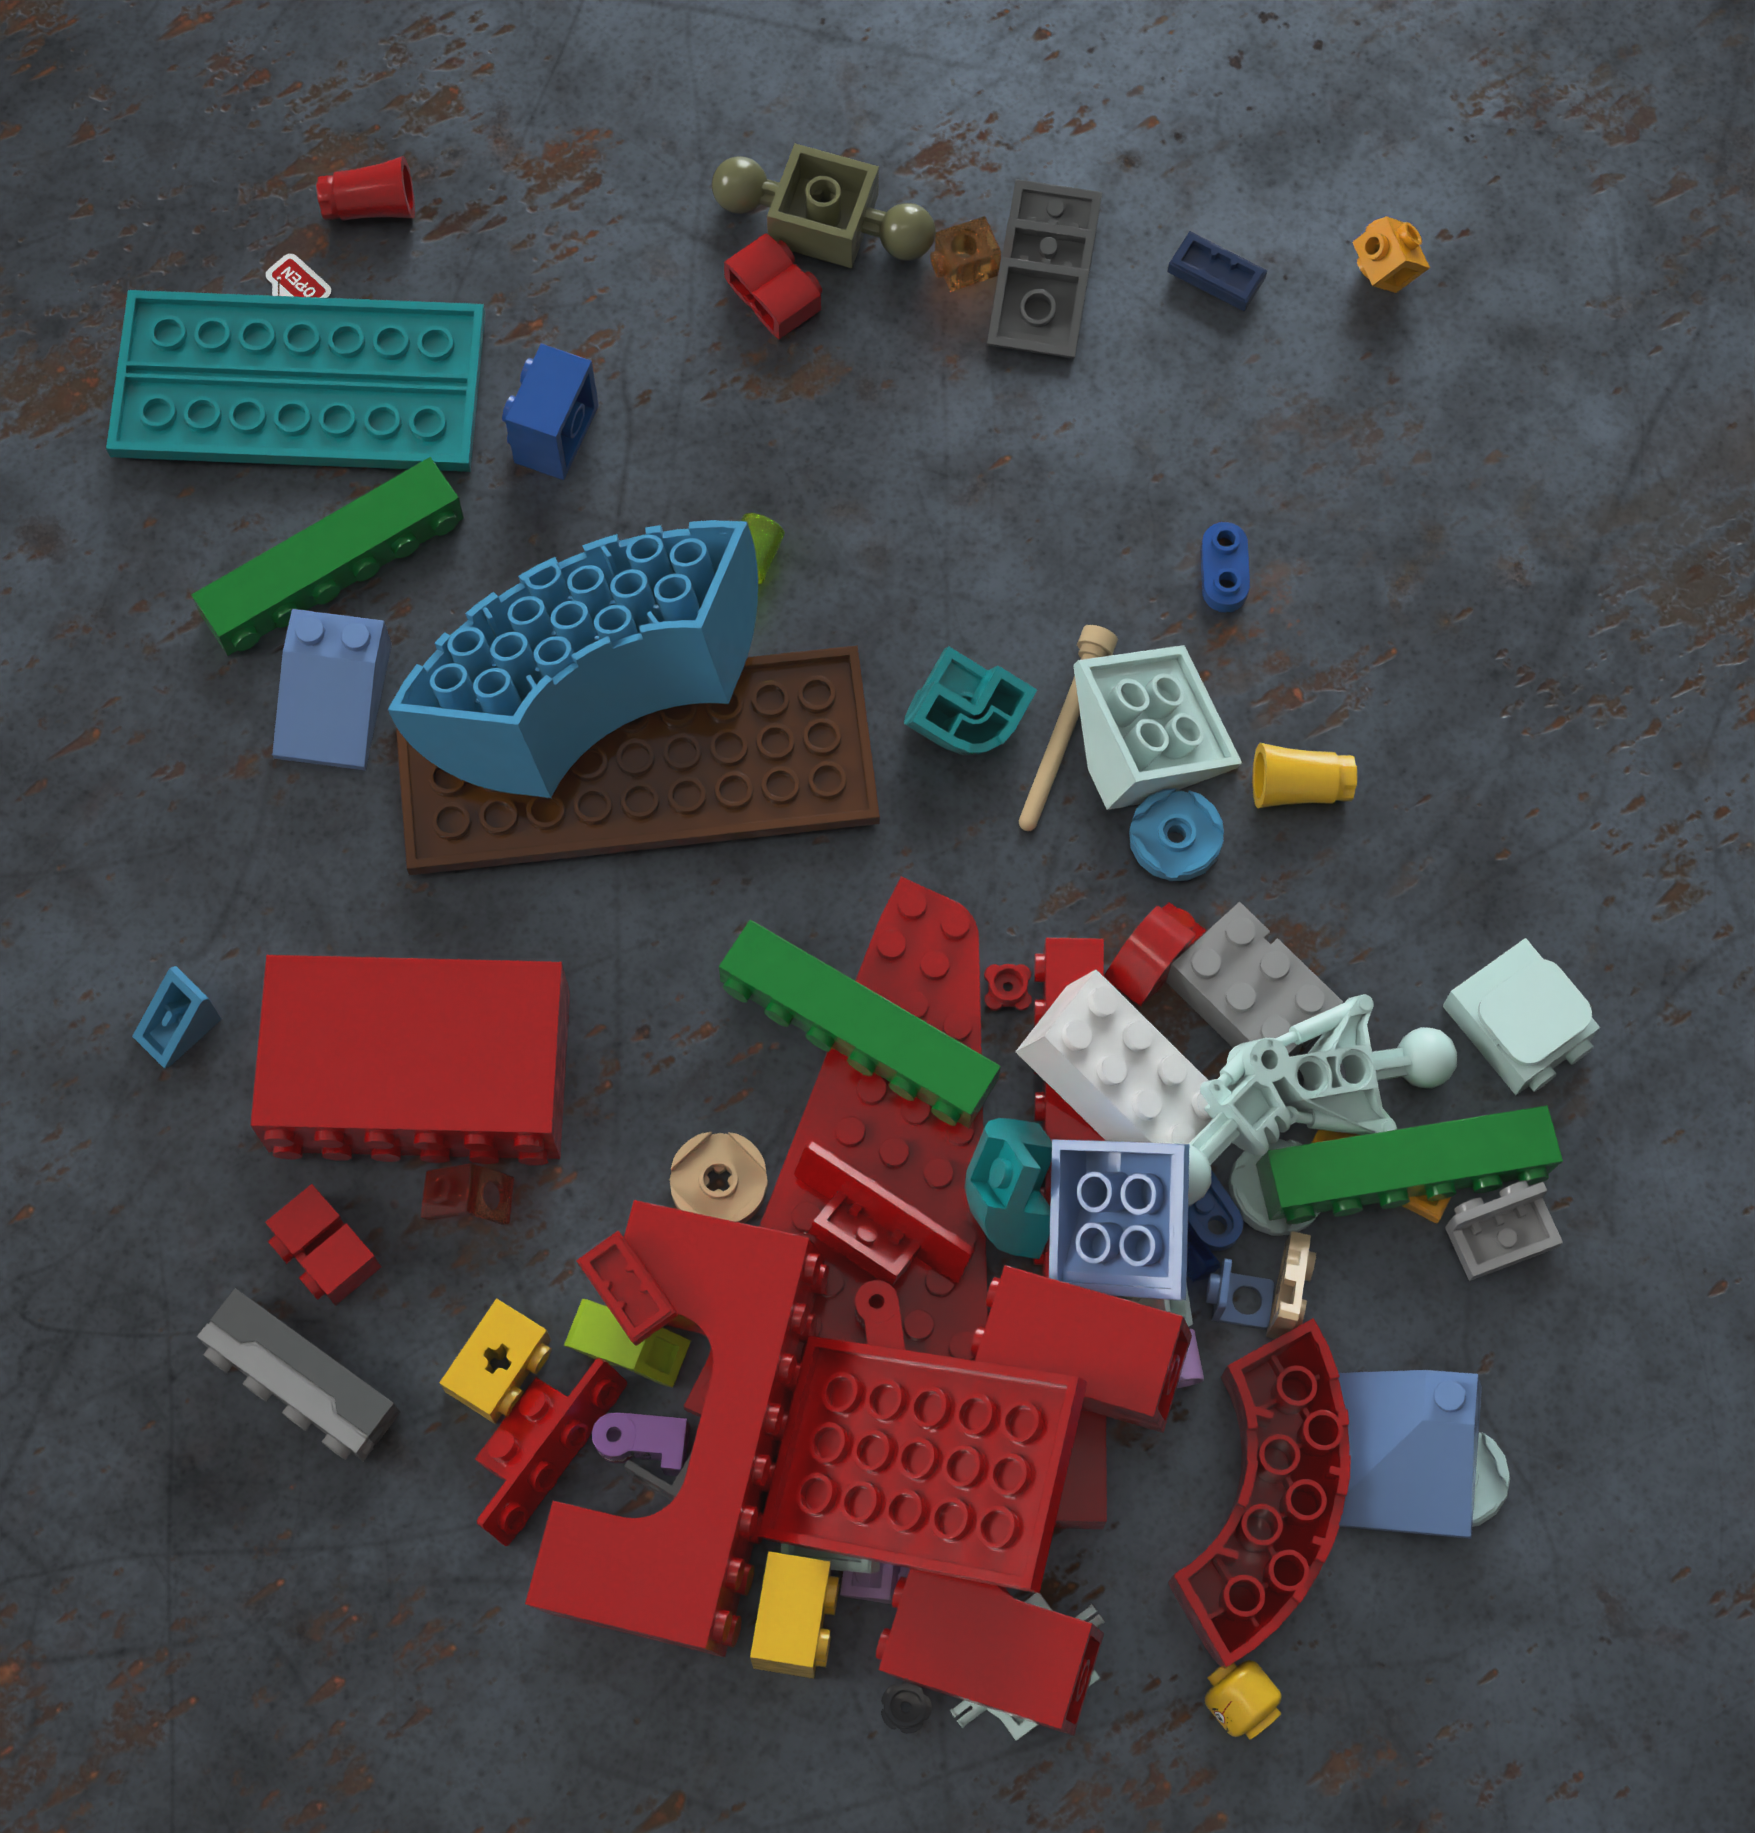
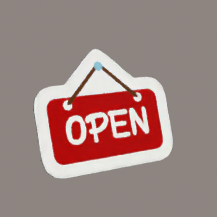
[266,254,331,298]

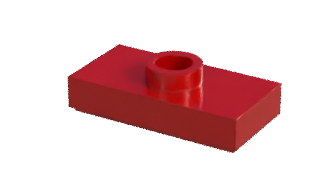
[576,1231,678,1346]

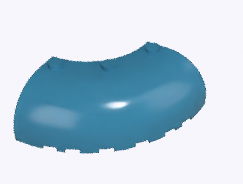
[388,520,758,798]

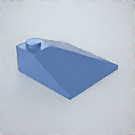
[1049,1139,1190,1300]
[1338,1370,1482,1539]

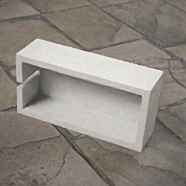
[1016,970,1212,1144]

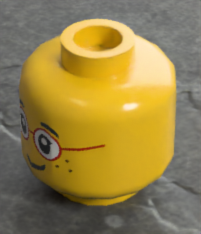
[1205,1660,1281,1740]

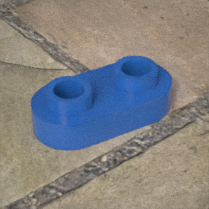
[1200,522,1250,613]
[1188,1170,1243,1251]

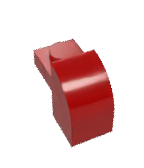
[1104,902,1207,1007]

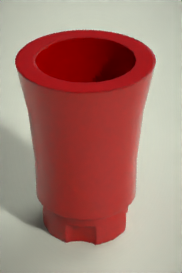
[316,156,415,221]

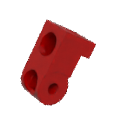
[855,1280,905,1350]

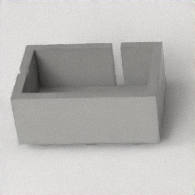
[1166,901,1343,1057]

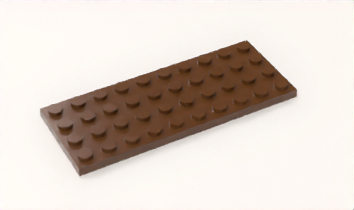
[394,645,880,875]

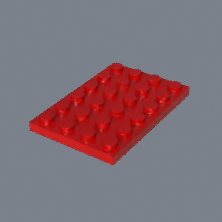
[758,1336,1087,1594]

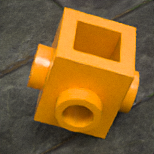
[1352,216,1430,293]

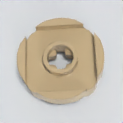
[669,1132,768,1224]

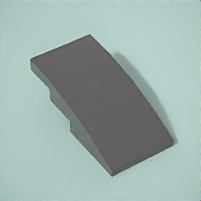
[987,179,1102,359]

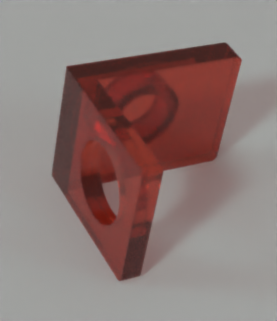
[421,1163,514,1225]

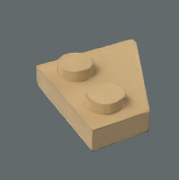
[1266,1231,1316,1339]

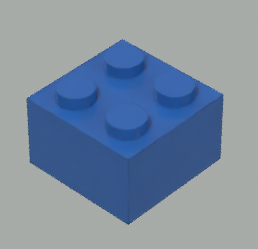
[502,344,599,480]

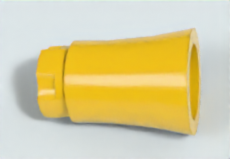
[1252,743,1357,808]

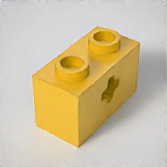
[439,1298,552,1424]

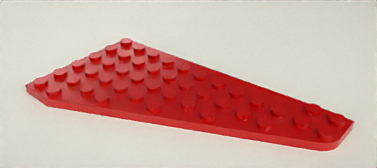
[684,876,988,1455]

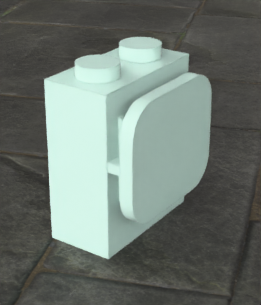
[1443,938,1600,1096]

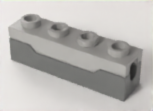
[197,1288,401,1462]

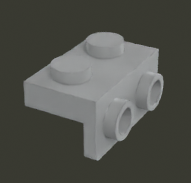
[1445,1181,1563,1281]

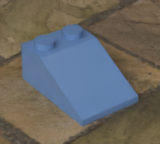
[272,609,392,771]

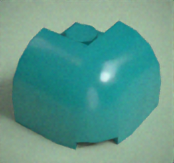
[904,646,1037,755]
[964,1118,1052,1259]

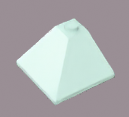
[1073,645,1242,810]

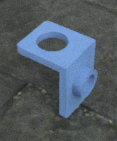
[1206,1258,1274,1329]

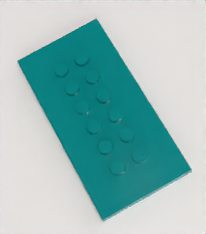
[106,290,486,472]

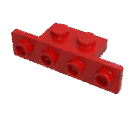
[794,1141,975,1286]
[475,1358,627,1546]

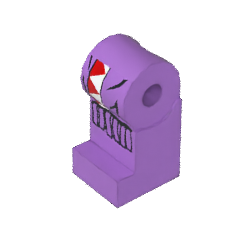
[592,1412,691,1476]

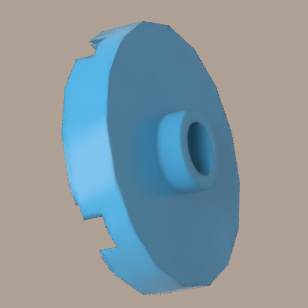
[1129,788,1224,881]

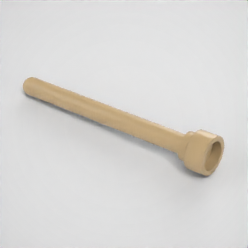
[1019,625,1118,831]

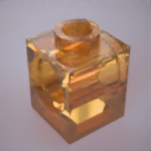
[930,216,1001,292]

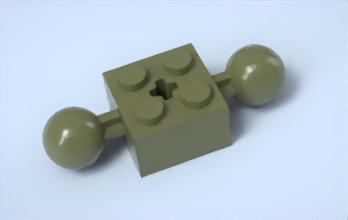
[712,143,936,268]

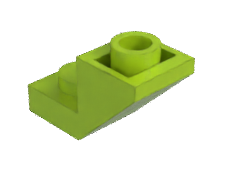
[564,1299,691,1388]

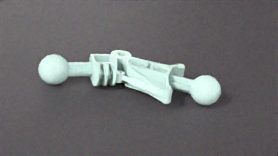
[1175,994,1457,1206]

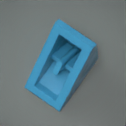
[132,966,221,1068]

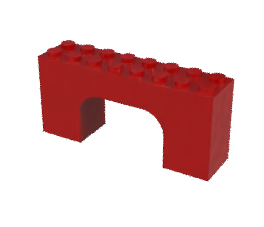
[525,1200,829,1658]
[876,1265,1192,1736]

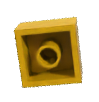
[750,1551,840,1679]

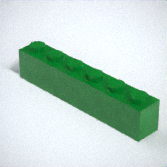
[191,457,464,656]
[719,920,1001,1128]
[1256,1105,1563,1224]

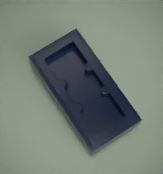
[1167,231,1267,312]

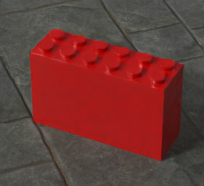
[251,955,570,1165]

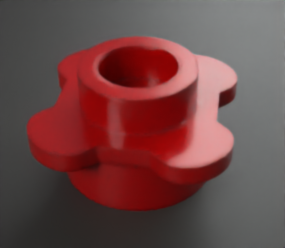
[984,964,1032,1011]

